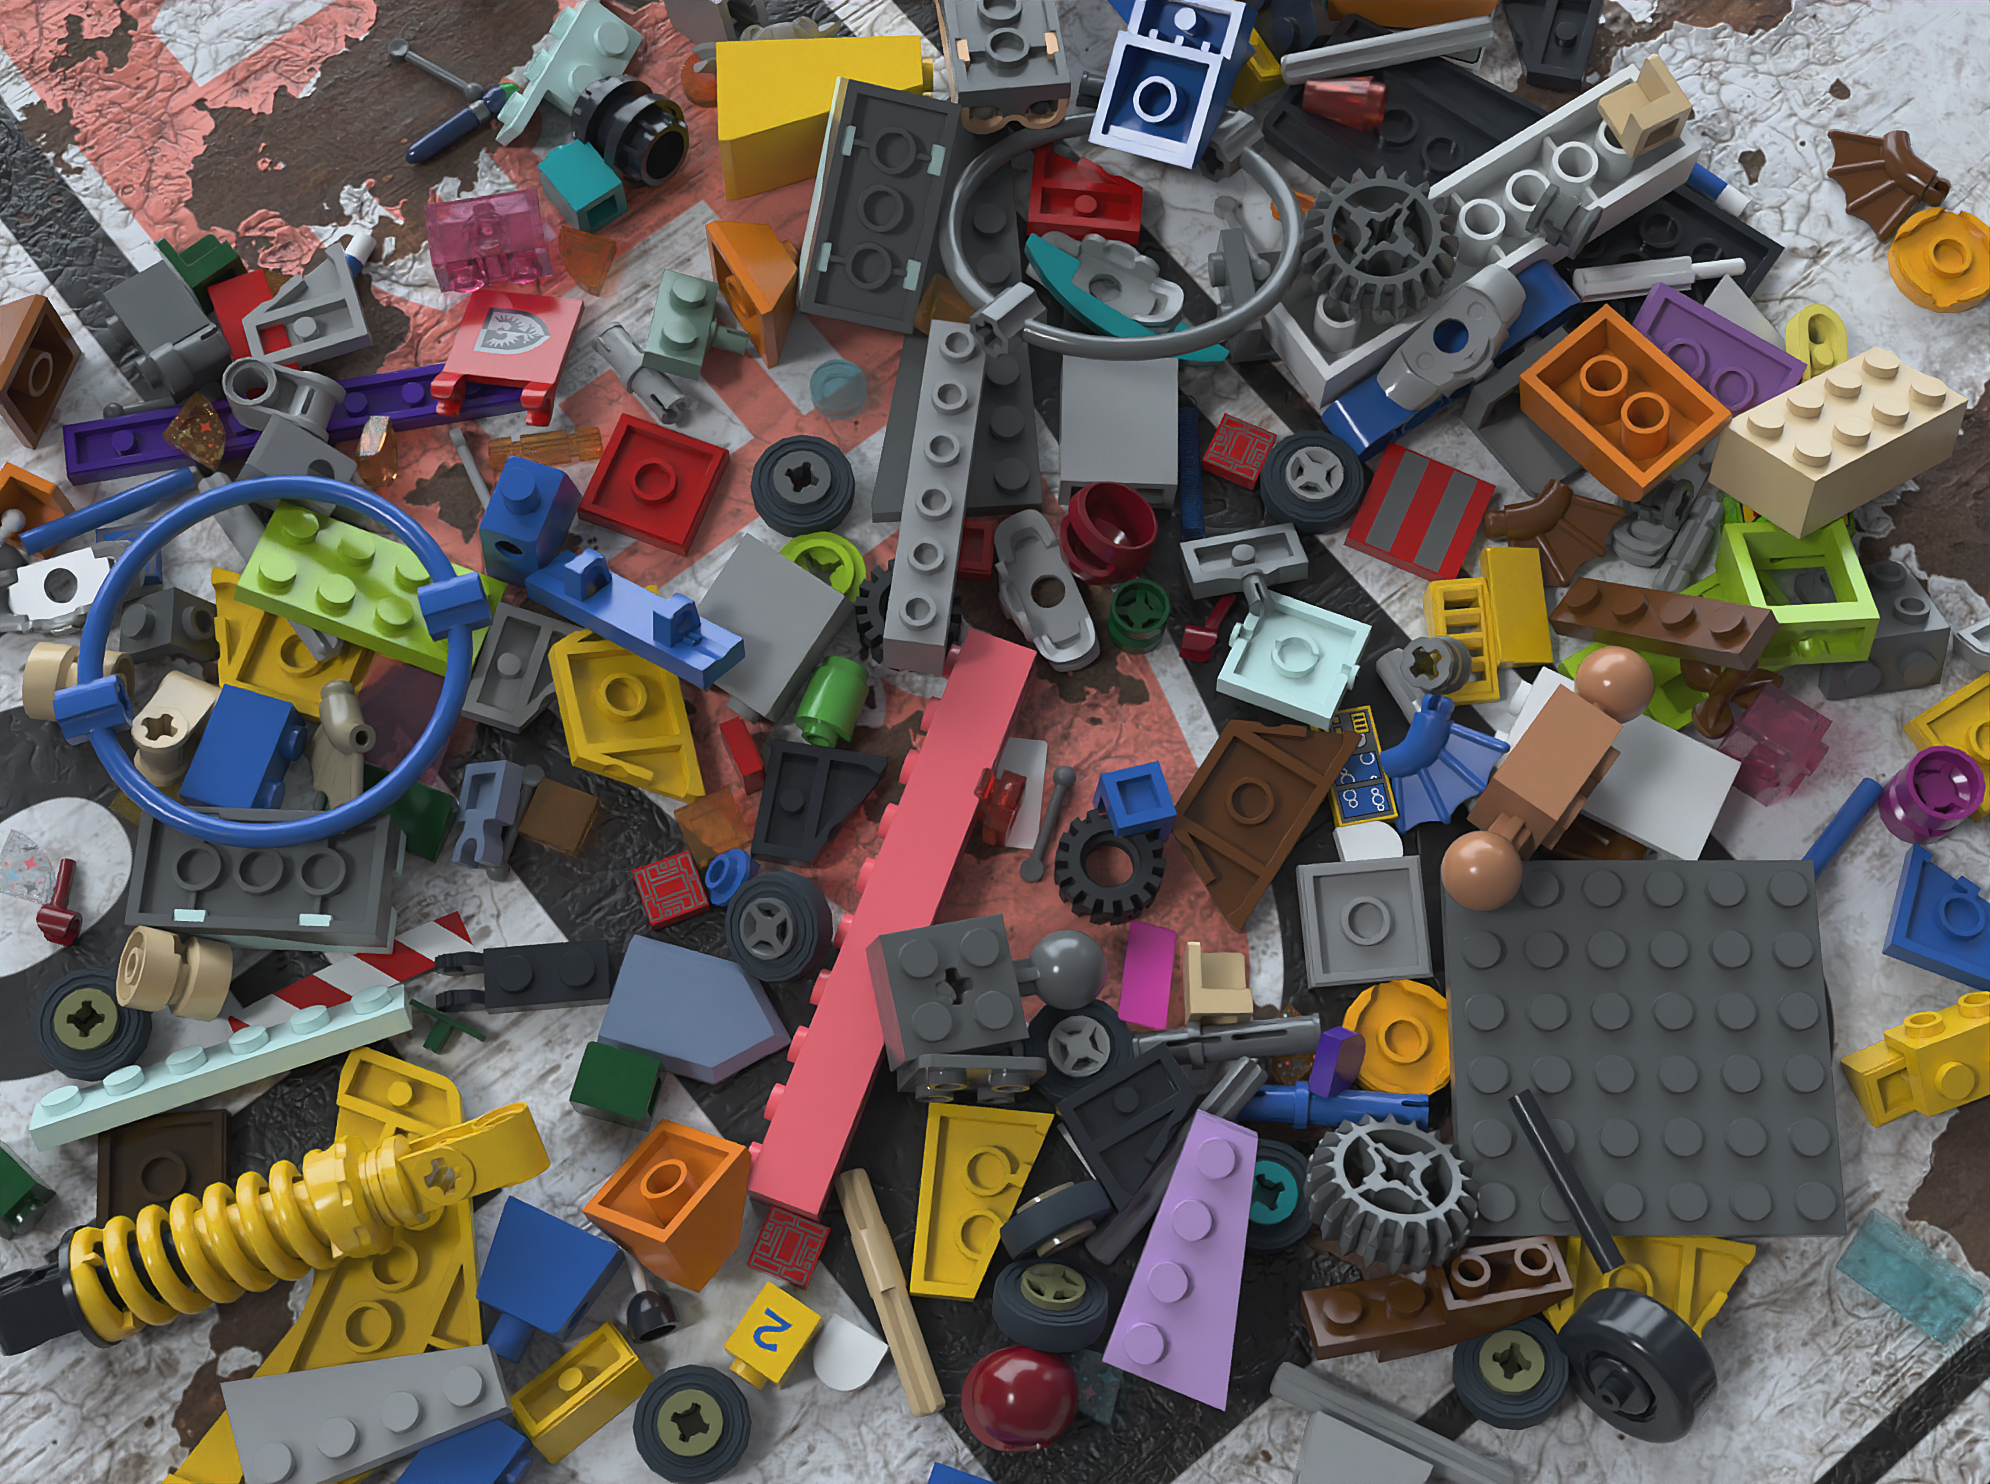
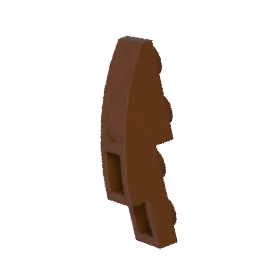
[1300,1234,1574,1363]

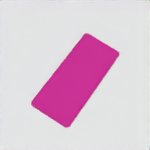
[1118,920,1176,1030]

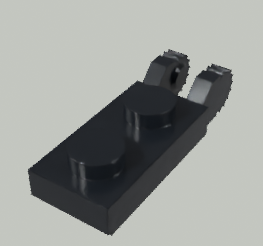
[435,938,612,1015]

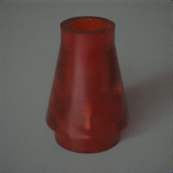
[1303,76,1388,133]

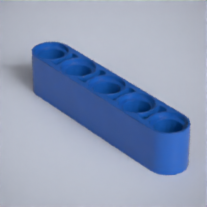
[1321,259,1583,464]

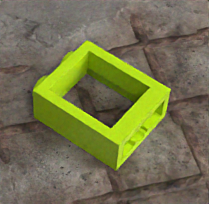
[1715,517,1880,667]

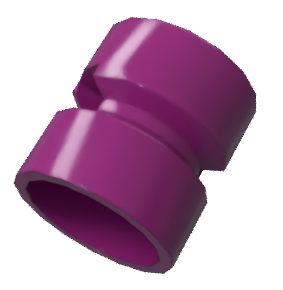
[1878,745,1986,845]

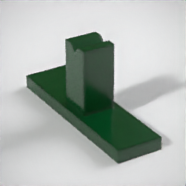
[409,998,486,1055]

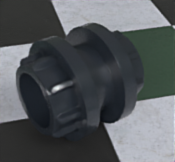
[571,74,689,189]

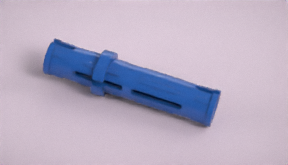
[1237,1080,1429,1133]

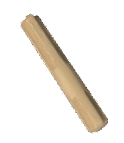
[834,1168,945,1418]

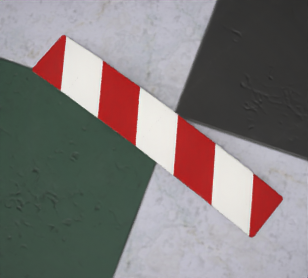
[228,911,475,1033]

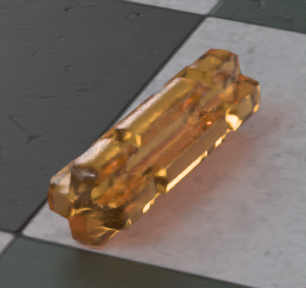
[488,425,603,473]

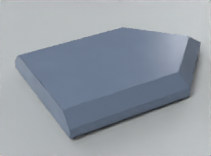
[597,934,792,1086]

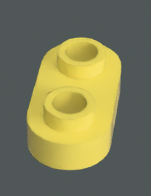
[1785,304,1848,386]

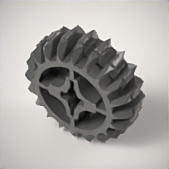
[1299,166,1459,324]
[1303,1113,1480,1275]

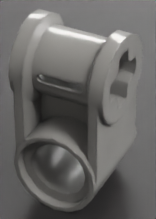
[222,357,346,444]

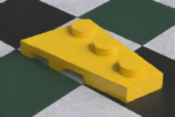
[909,1103,1055,1302]

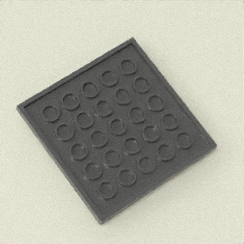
[1439,860,1847,1239]

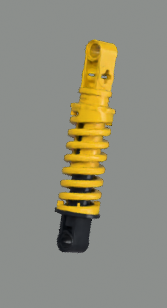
[0,1102,551,1356]

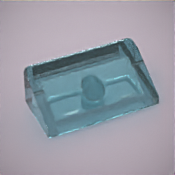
[1836,1208,1984,1345]

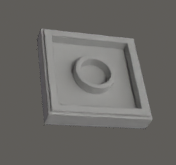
[1296,855,1433,989]

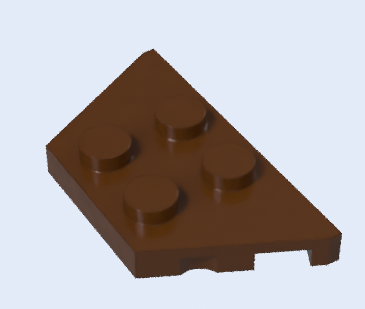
[1171,719,1363,934]

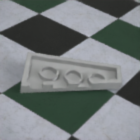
[220,1344,513,1484]

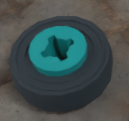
[1245,1139,1314,1255]

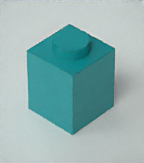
[537,139,628,241]

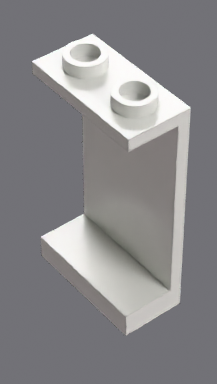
[1489,666,1742,860]

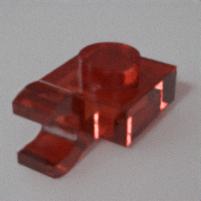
[974,767,1027,849]

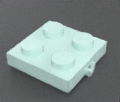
[1216,590,1372,731]

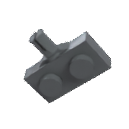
[1179,522,1309,617]

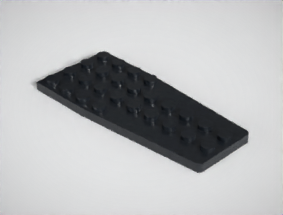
[1261,13,1785,334]

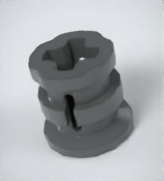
[1525,183,1603,260]
[1617,475,1694,531]
[1400,636,1472,695]

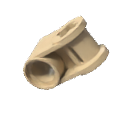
[131,670,222,787]

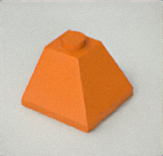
[705,220,800,369]
[581,1118,752,1293]

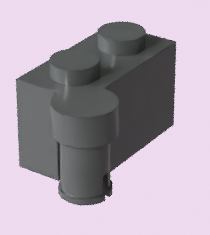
[103,260,233,404]

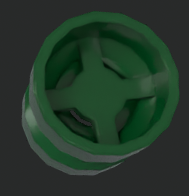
[1107,578,1170,655]

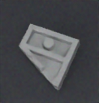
[461,601,585,734]

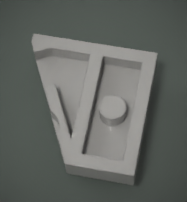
[242,242,373,367]

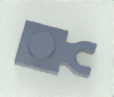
[452,760,525,869]

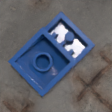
[1088,0,1258,170]

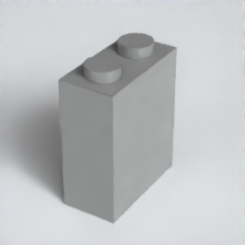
[1058,354,1178,509]
[695,533,855,724]

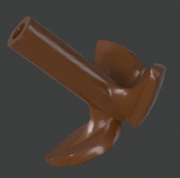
[1680,658,1784,740]

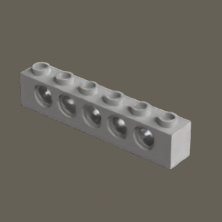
[883,319,988,675]

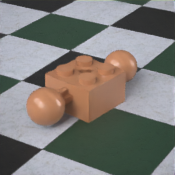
[1441,646,1654,912]

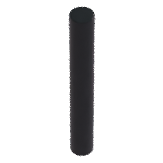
[1506,1089,1626,1274]

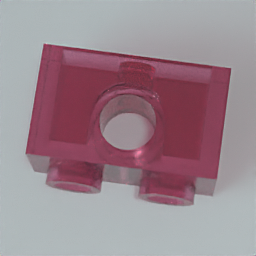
[423,188,553,293]
[1716,682,1833,807]

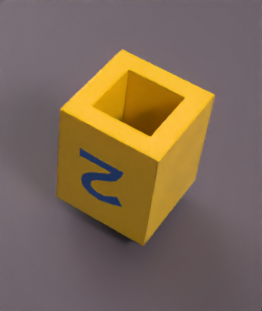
[723,1281,824,1391]

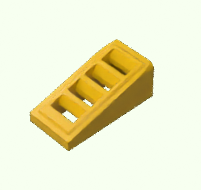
[1422,577,1500,706]

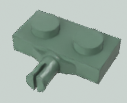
[641,269,750,381]

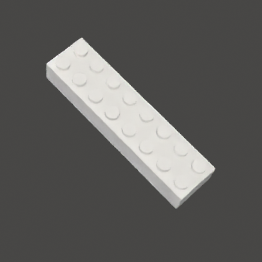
[1261,64,1702,410]

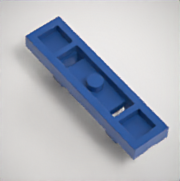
[525,548,745,690]

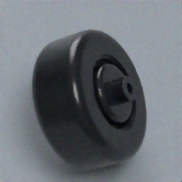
[1557,1287,1718,1444]

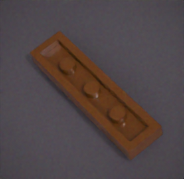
[1548,577,1780,671]

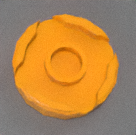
[1887,207,1990,313]
[1341,979,1450,1098]

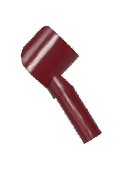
[1179,593,1237,663]
[36,858,83,947]

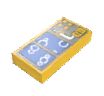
[1310,705,1398,828]

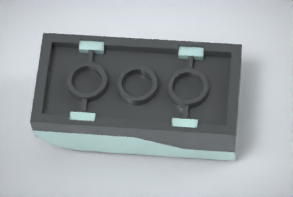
[796,76,961,335]
[124,806,406,954]

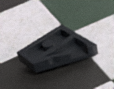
[750,738,888,869]

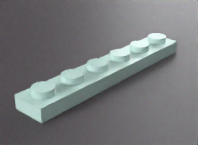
[29,984,413,1153]

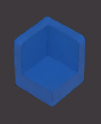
[1092,761,1177,843]

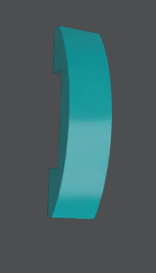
[1024,233,1230,367]

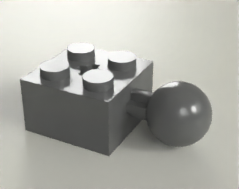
[865,913,1108,1072]

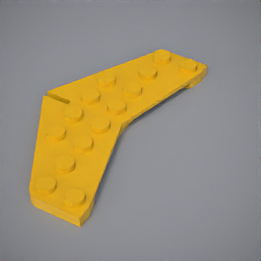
[161,1046,486,1484]

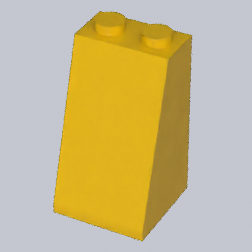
[716,35,934,200]

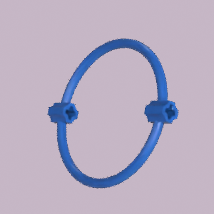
[52,474,493,849]

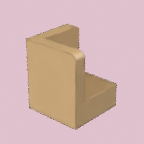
[1597,54,1693,160]
[1182,942,1253,1028]

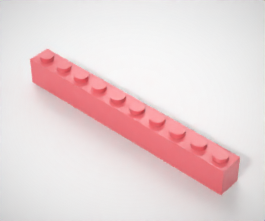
[747,628,1037,1224]

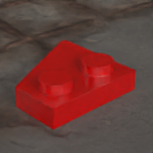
[1027,142,1143,245]

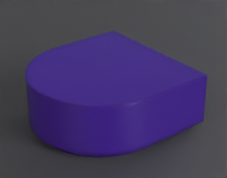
[1308,1026,1366,1099]

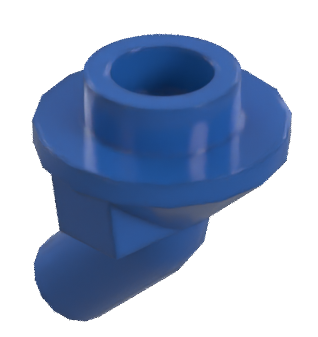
[705,848,761,908]

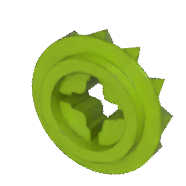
[779,531,866,604]

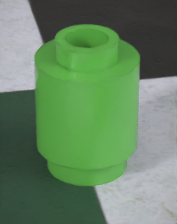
[794,656,870,748]

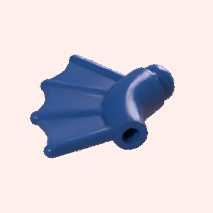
[1380,693,1511,836]

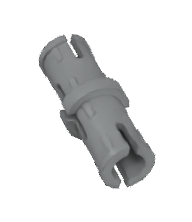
[592,321,691,425]

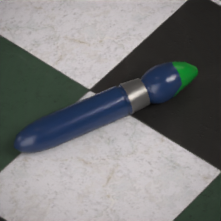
[405,83,519,164]

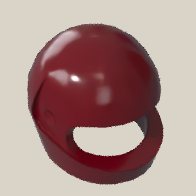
[1057,481,1158,587]
[961,1344,1079,1452]

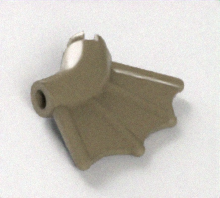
[303,680,376,810]

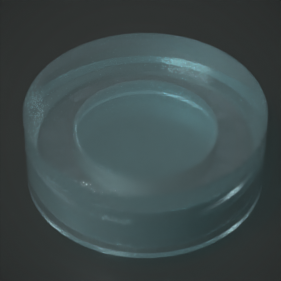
[810,359,867,420]

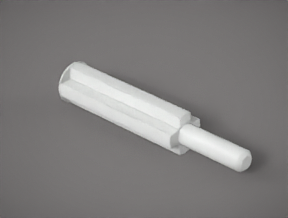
[1573,256,1746,303]

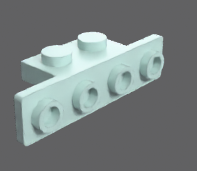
[495,0,644,146]

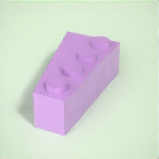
[1102,1109,1258,1411]

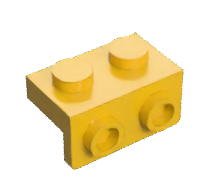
[1883,991,1990,1118]

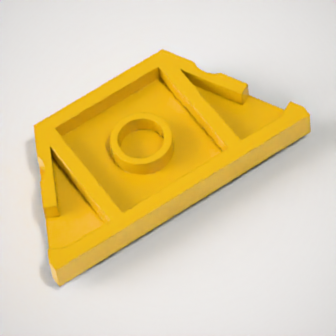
[211,566,410,725]
[548,585,706,805]
[1516,1238,1756,1339]

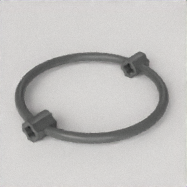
[938,110,1304,361]

